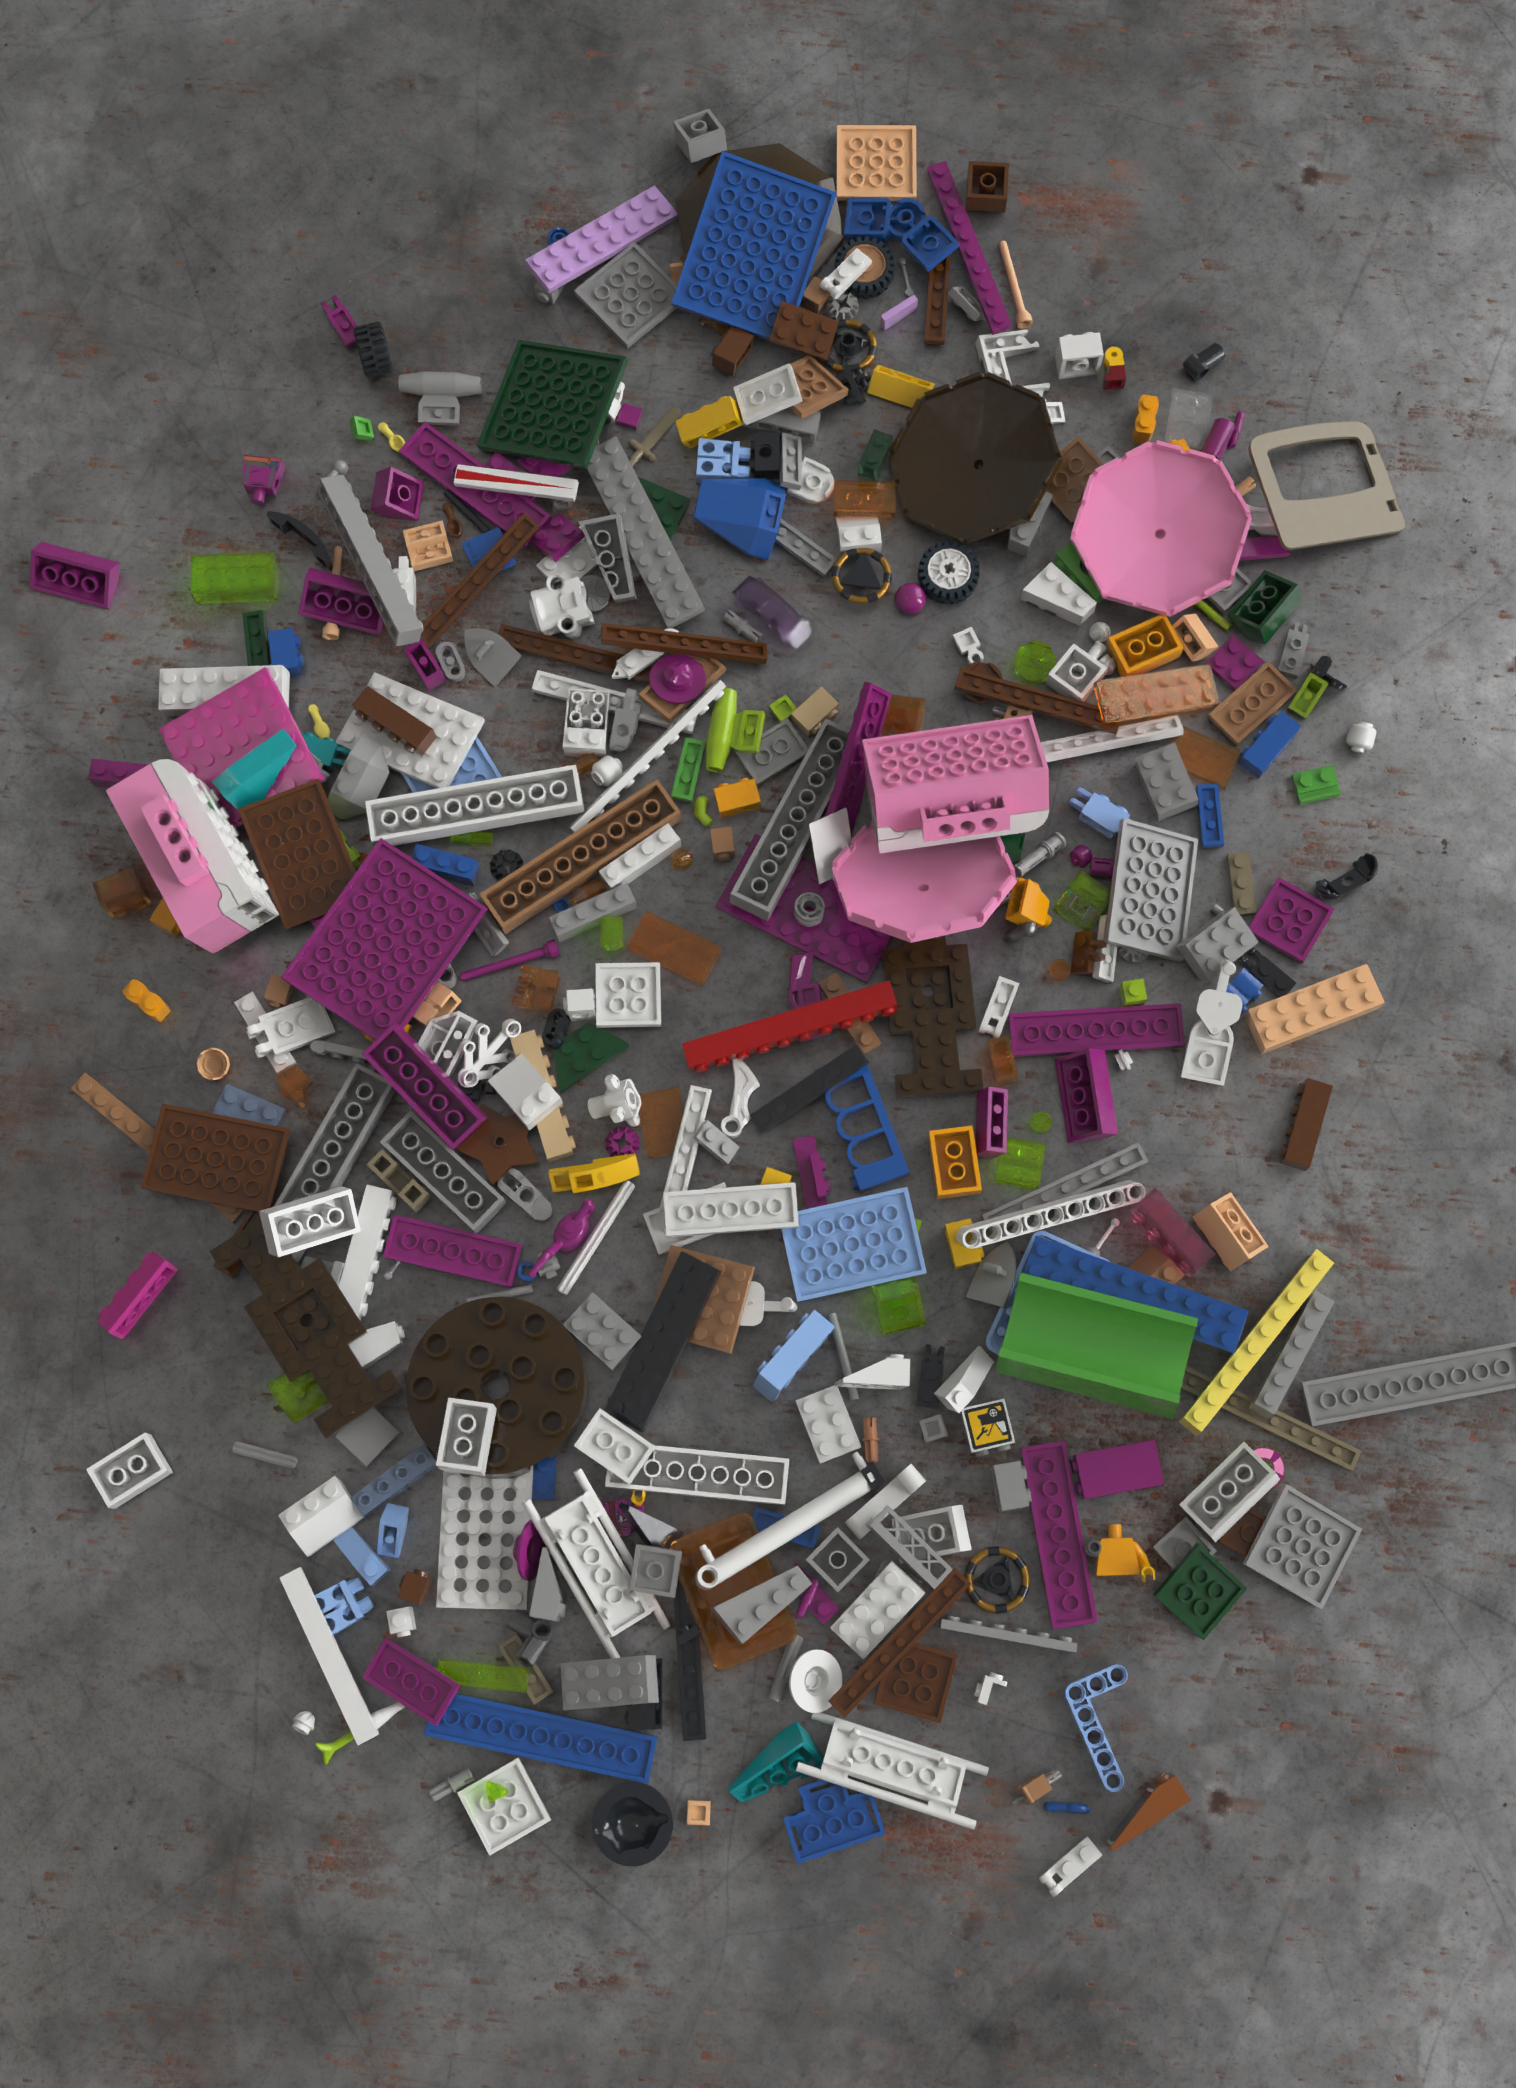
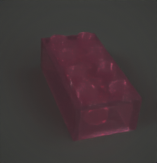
[1130,1188,1216,1278]

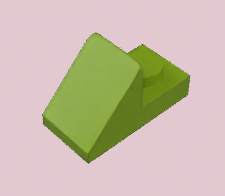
[1288,672,1329,718]

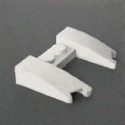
[975,330,1050,402]

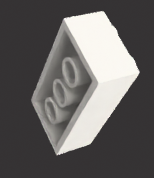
[259,1186,361,1257]
[1179,1442,1280,1542]

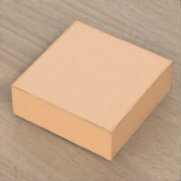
[687,1800,711,1825]

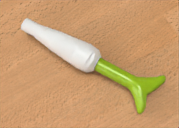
[315,1701,405,1765]

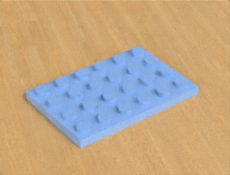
[781,1187,927,1302]

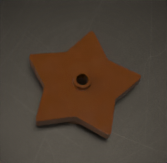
[457,1104,539,1186]

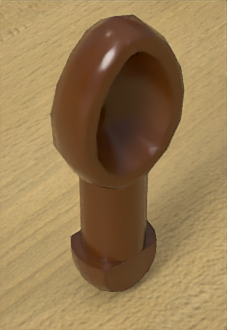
[442,502,463,538]

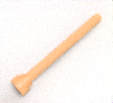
[999,240,1033,329]
[322,546,342,640]

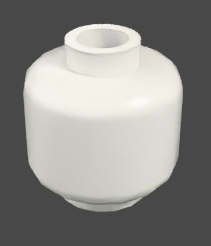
[1346,721,1376,753]
[591,755,623,787]

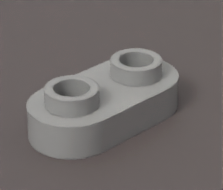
[436,642,466,682]

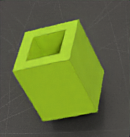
[1119,979,1147,1007]

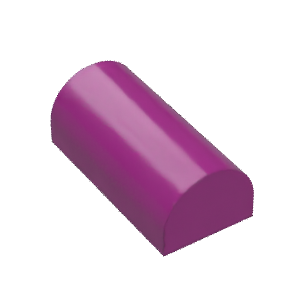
[1201,418,1235,461]

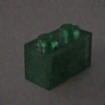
[858,429,893,482]

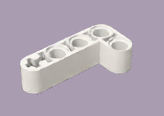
[845,1464,926,1540]

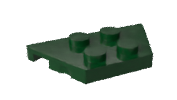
[553,1022,629,1094]

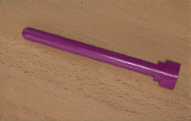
[459,939,560,981]

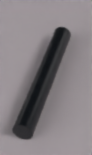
[443,489,491,533]

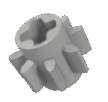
[534,1253,561,1279]

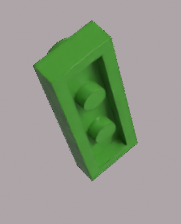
[671,737,706,803]

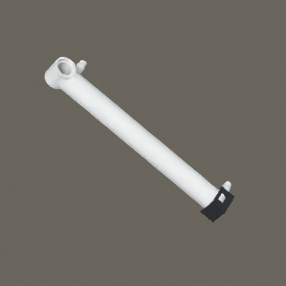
[695,1452,885,1590]

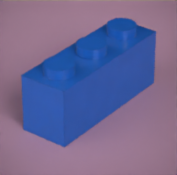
[1239,711,1301,779]
[412,844,480,886]

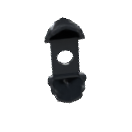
[1316,853,1378,900]

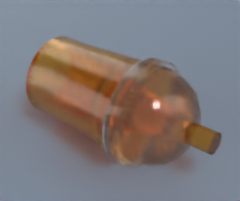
[568,878,607,905]

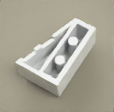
[1020,562,1097,626]

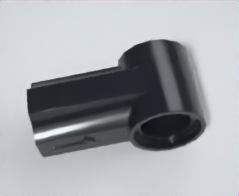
[1183,343,1226,381]

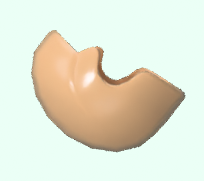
[196,1048,230,1081]

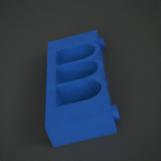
[814,1065,910,1194]

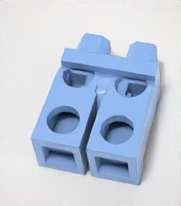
[696,438,751,484]
[315,1577,374,1636]

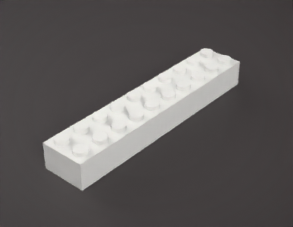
[365,765,585,847]

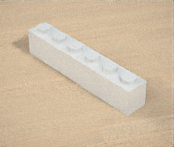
[339,1185,397,1321]

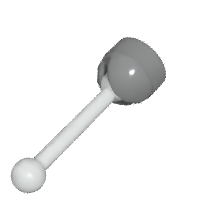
[1085,1218,1120,1256]

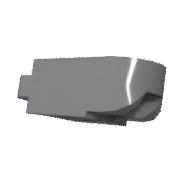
[609,688,641,752]
[497,1168,553,1222]

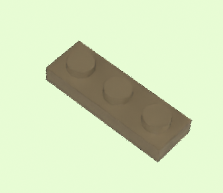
[1227,852,1257,916]
[498,1633,554,1705]

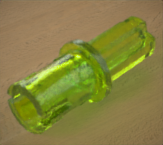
[450,832,493,846]

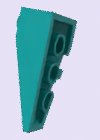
[212,729,297,809]
[728,1721,824,1803]

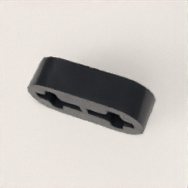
[542,1008,570,1049]

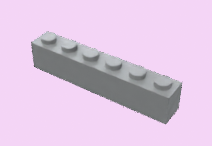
[1249,1290,1335,1419]

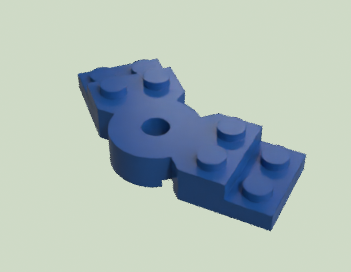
[844,198,959,272]

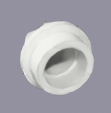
[1090,622,1111,642]
[1097,653,1116,675]
[292,1711,315,1735]

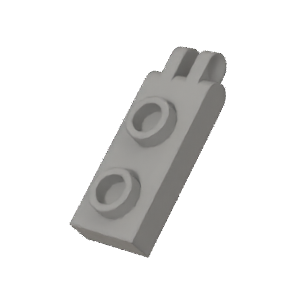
[1278,622,1310,679]

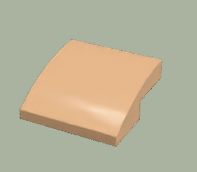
[403,520,453,572]

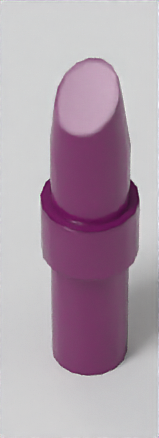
[1228,411,1245,449]
[795,1577,820,1619]

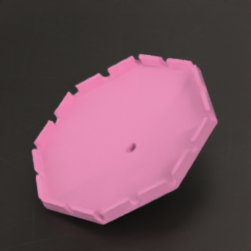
[1070,440,1252,617]
[831,821,1017,943]

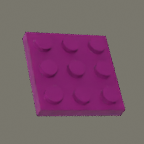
[1249,877,1334,964]

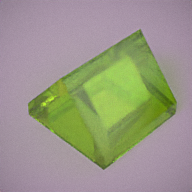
[485,1780,509,1803]

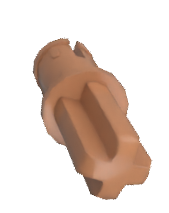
[862,1418,879,1463]

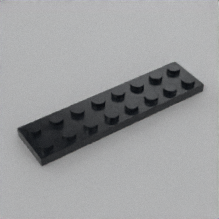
[604,1251,722,1432]

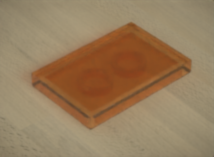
[834,480,896,518]
[1176,726,1242,790]
[639,1086,684,1159]

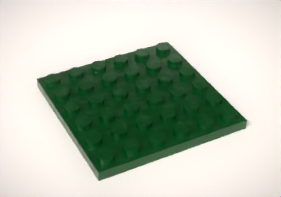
[477,340,628,468]

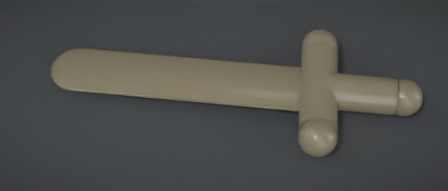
[628,407,681,467]

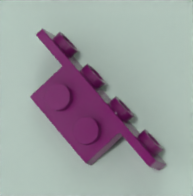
[793,1136,830,1209]

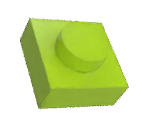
[769,694,797,723]

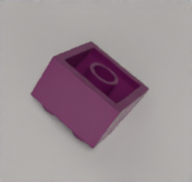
[370,466,424,521]

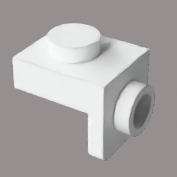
[974,1672,1007,1705]

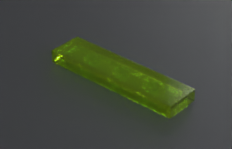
[438,1659,529,1693]

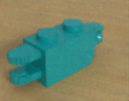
[302,732,351,773]

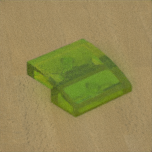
[995,1137,1046,1189]

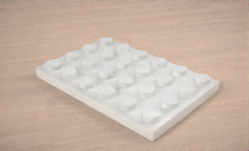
[336,672,485,789]

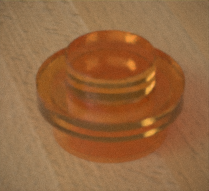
[1049,959,1071,980]

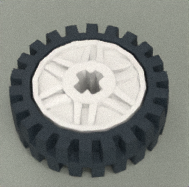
[918,540,980,604]

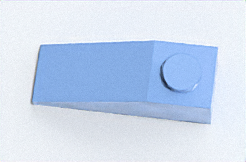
[333,1526,391,1586]

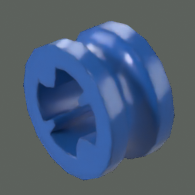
[517,1261,538,1282]

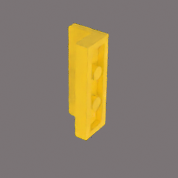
[867,365,935,408]

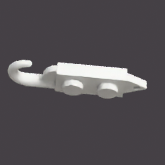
[612,628,679,680]

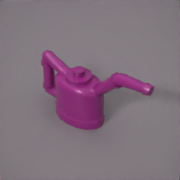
[528,1199,595,1278]

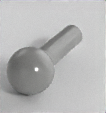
[318,460,348,488]

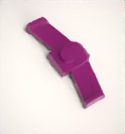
[787,951,828,1039]

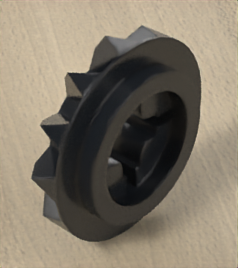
[490,849,524,881]

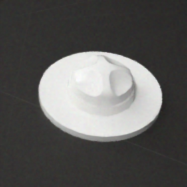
[789,1649,842,1713]

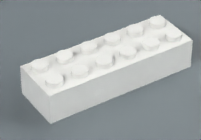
[158,665,290,716]

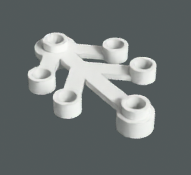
[458,1019,521,1088]

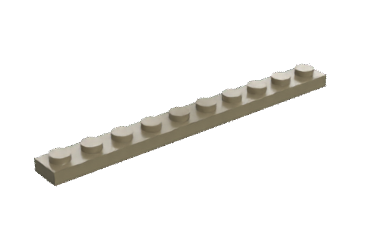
[1181,1366,1361,1472]

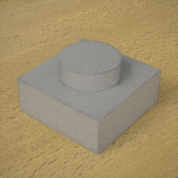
[919,1414,948,1443]

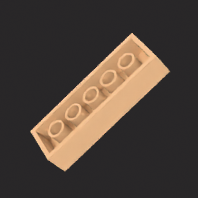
[1244,964,1385,1054]

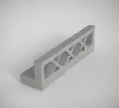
[865,1505,953,1589]

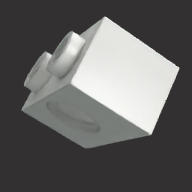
[563,988,596,1022]

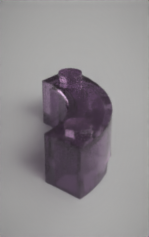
[732,576,813,649]

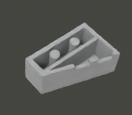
[1008,492,1053,557]

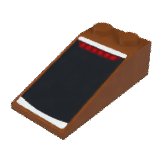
[1105,1772,1191,1851]

